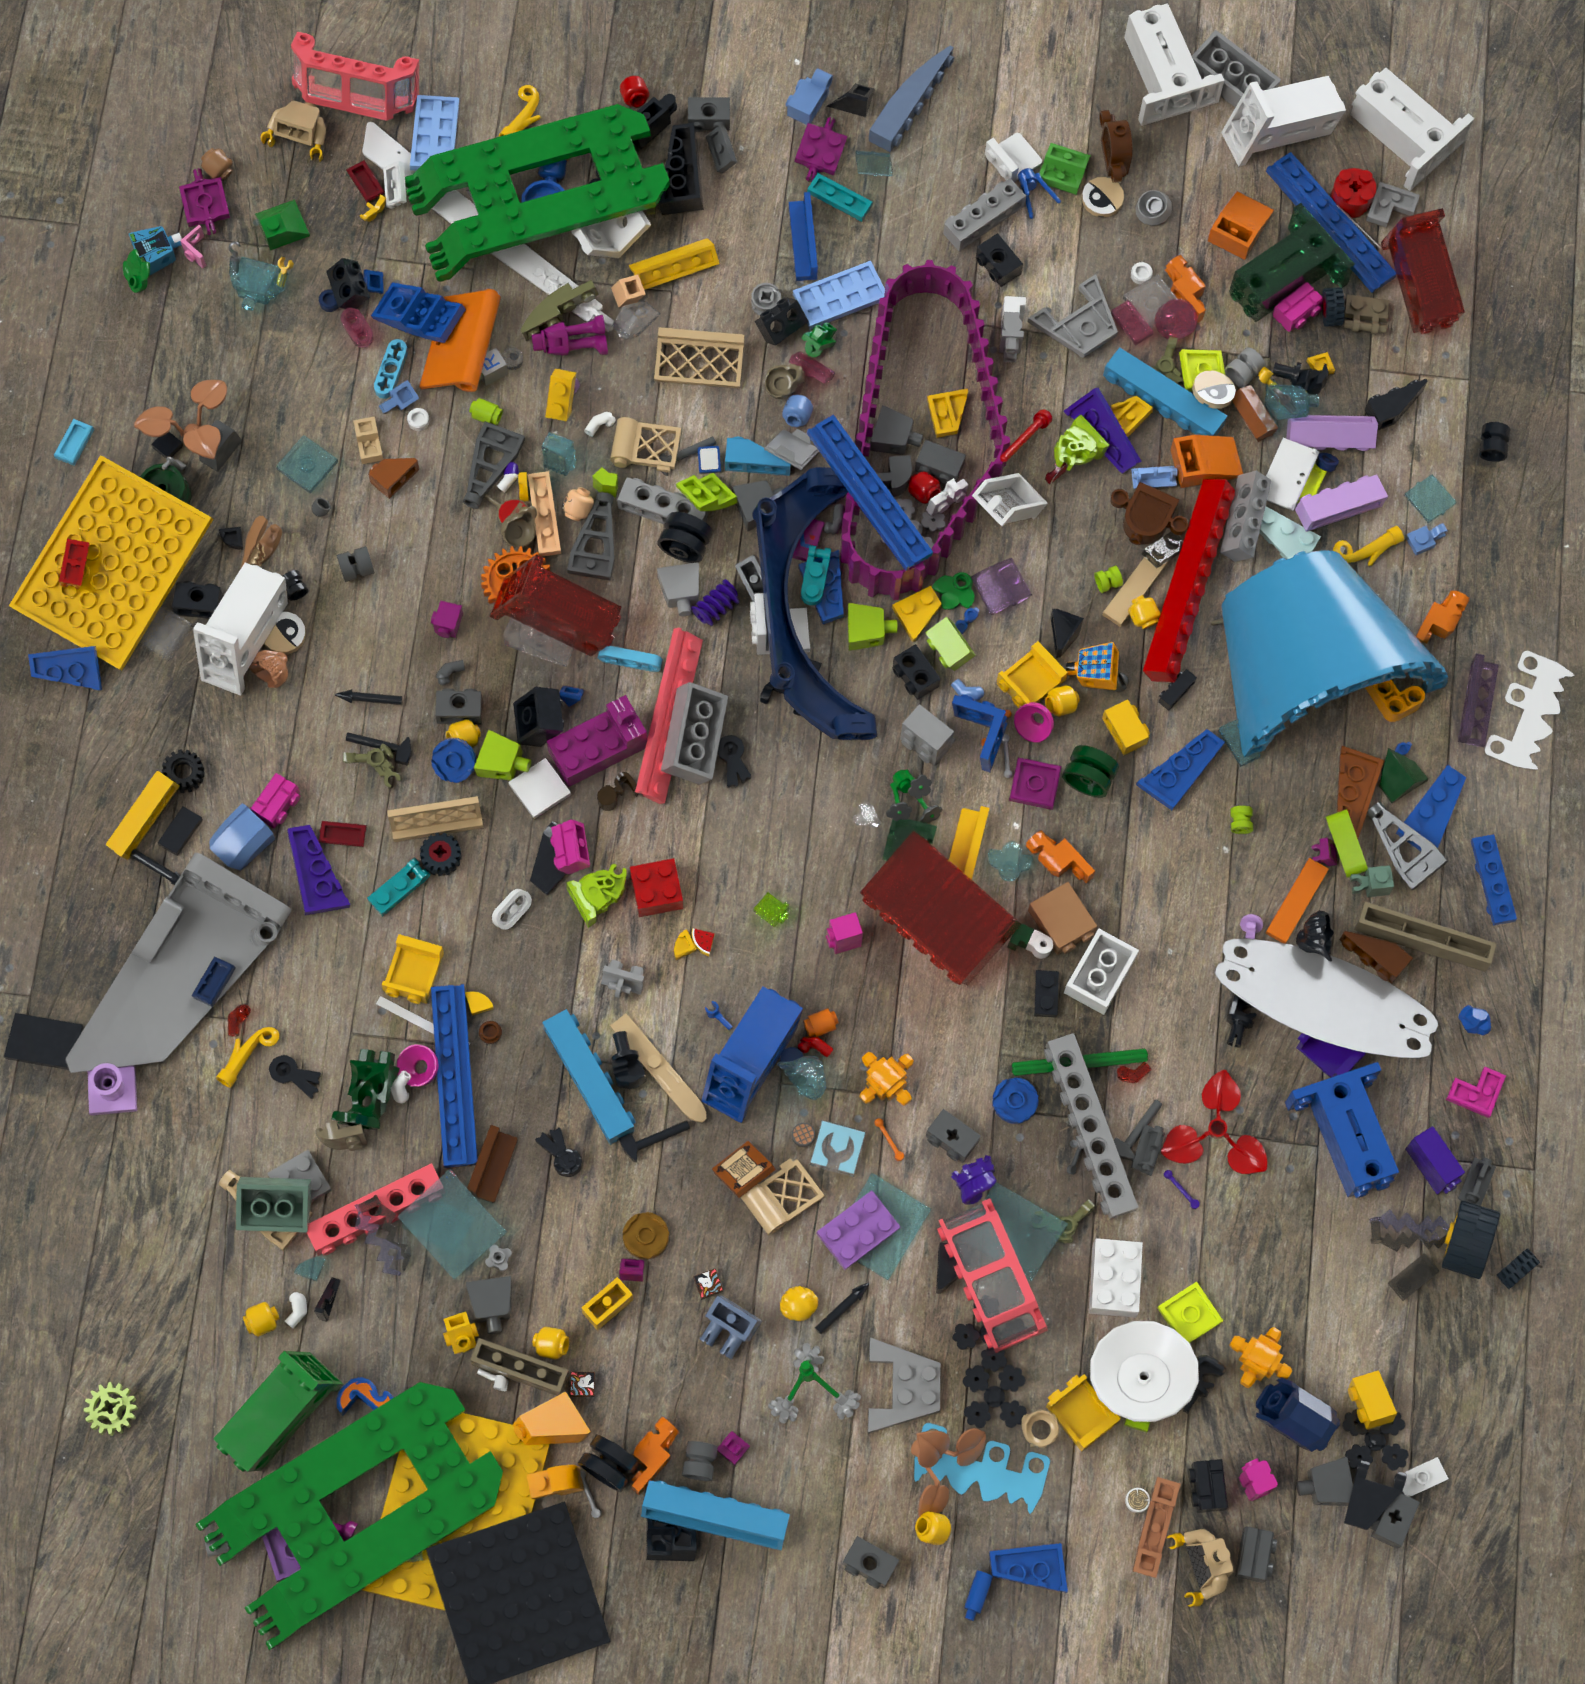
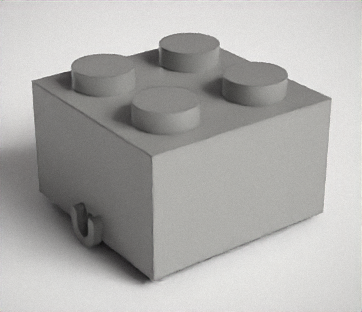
[900,704,956,766]

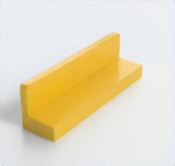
[629,238,719,290]
[106,771,180,860]
[941,806,989,898]

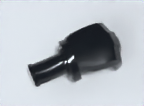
[1272,362,1329,395]
[1226,993,1257,1048]
[611,1031,647,1090]
[1183,1355,1227,1414]

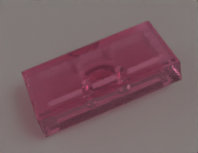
[1111,300,1154,346]
[789,351,835,384]

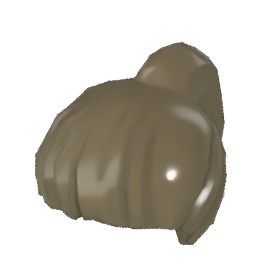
[764,364,805,399]
[501,506,537,548]

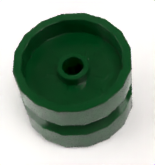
[140,463,192,504]
[1062,745,1119,798]

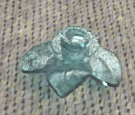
[988,841,1033,882]

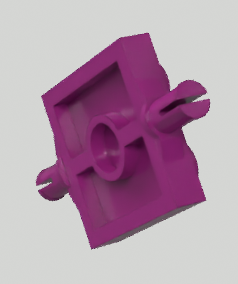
[794,117,847,182]
[179,168,230,235]

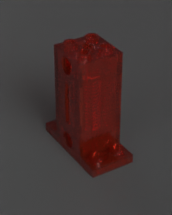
[1381,208,1465,334]
[490,554,622,656]

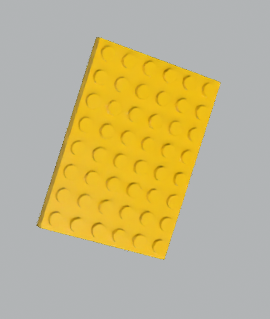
[9,455,213,671]
[362,1413,550,1611]

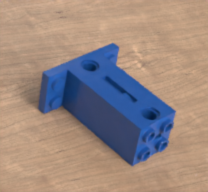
[701,986,803,1123]
[1285,1062,1399,1198]

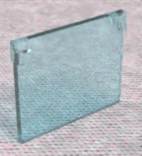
[397,1169,507,1279]
[853,1173,931,1280]
[959,1182,1068,1281]

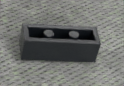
[1158,669,1197,711]

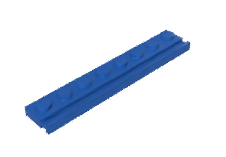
[1266,152,1397,293]
[807,414,933,571]
[431,984,478,1168]

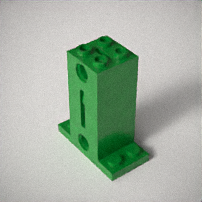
[213,1351,344,1472]

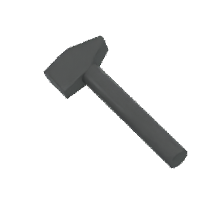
[650,436,716,476]
[1114,1100,1162,1161]

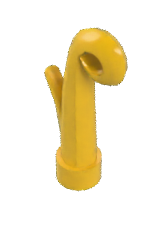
[499,85,541,137]
[1333,525,1404,566]
[216,1027,279,1088]

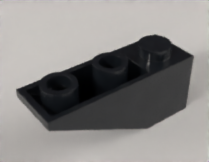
[1365,379,1428,431]

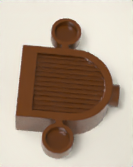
[1099,110,1132,183]
[1110,482,1188,545]

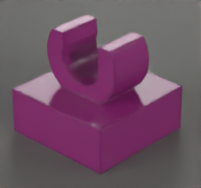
[1312,837,1337,866]
[717,1431,750,1466]

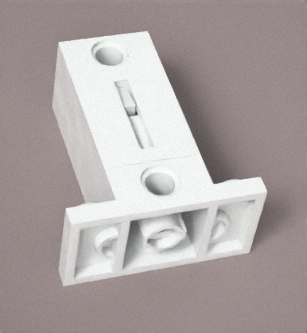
[1124,3,1224,126]
[1350,68,1474,191]
[1221,76,1346,167]
[193,563,288,696]

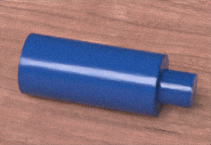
[964,1571,993,1621]

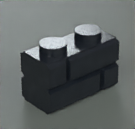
[1188,1459,1228,1513]

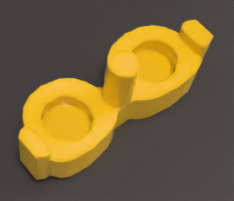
[359,194,386,222]

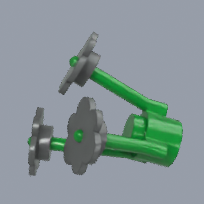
[886,769,943,824]

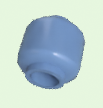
[782,395,813,427]

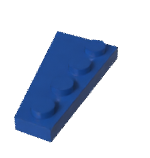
[1136,729,1225,811]
[1396,765,1466,851]

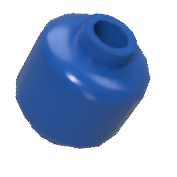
[538,160,567,183]

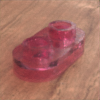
[341,308,374,348]

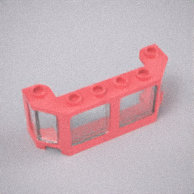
[291,32,419,121]
[937,1198,1048,1353]

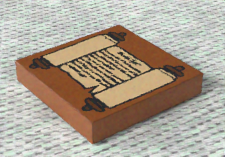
[712,1141,776,1198]

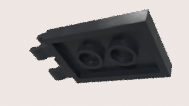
[4,1013,84,1070]

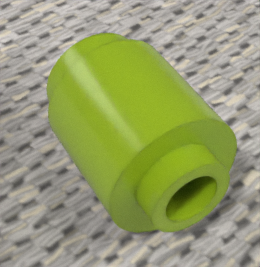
[469,398,503,426]

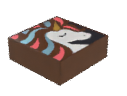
[693,1269,723,1300]
[570,1372,595,1397]

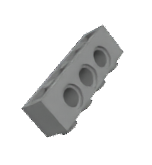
[1220,470,1271,562]
[617,477,709,524]

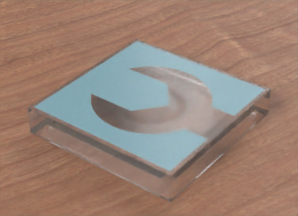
[809,1120,866,1177]

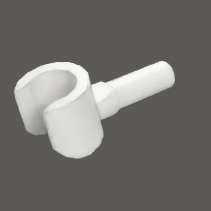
[477,1368,509,1392]

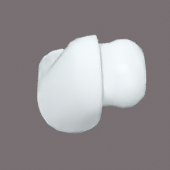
[391,1071,411,1104]
[285,1292,307,1329]

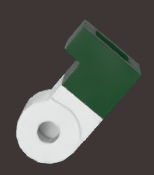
[1007,922,1053,959]

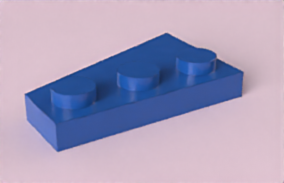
[798,550,844,624]
[28,646,102,690]
[989,1543,1068,1593]

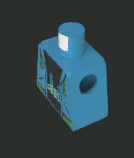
[129,226,182,276]

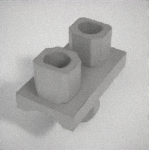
[601,960,644,998]

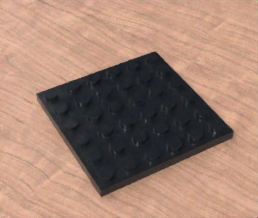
[426,1501,611,1684]

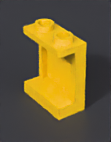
[997,641,1068,708]
[381,934,444,1004]
[1046,1374,1121,1452]

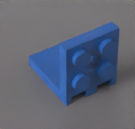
[952,695,1008,773]

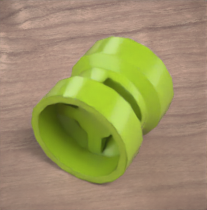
[1094,565,1123,593]
[1230,806,1254,834]

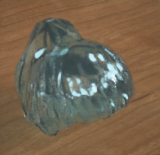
[777,1055,826,1100]

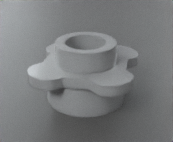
[485,1245,512,1271]

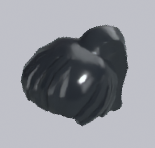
[1296,910,1334,962]

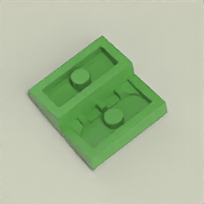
[1038,143,1091,195]

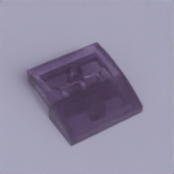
[971,558,1032,615]

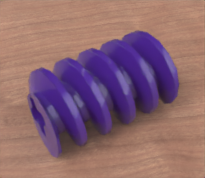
[691,579,739,626]

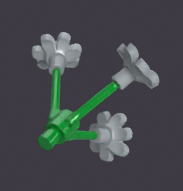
[768,1343,861,1423]

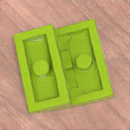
[676,473,737,511]

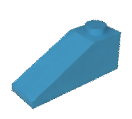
[725,437,791,476]

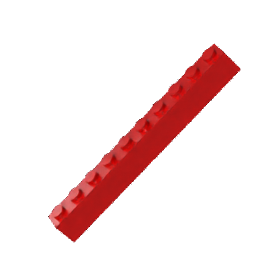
[1143,479,1235,682]

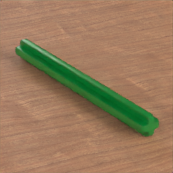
[1012,1048,1148,1076]

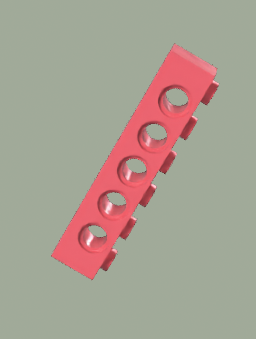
[307,1163,445,1256]

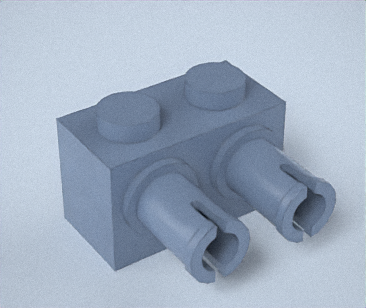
[700,1296,762,1359]

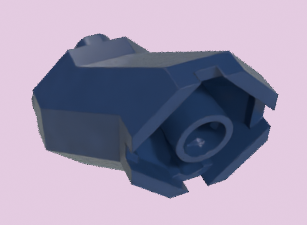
[1256,1377,1340,1452]

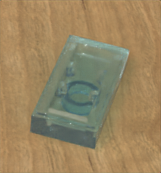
[1218,719,1261,767]

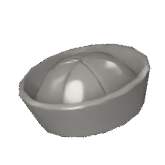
[1135,190,1172,226]

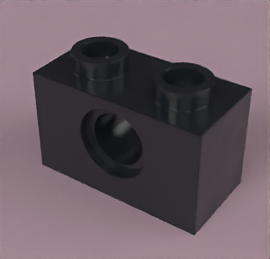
[976,233,1023,287]
[172,581,223,619]

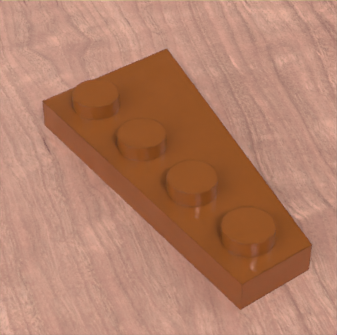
[1337,746,1384,839]

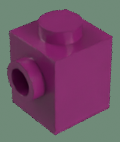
[431,600,463,638]

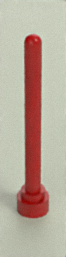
[1000,409,1052,462]

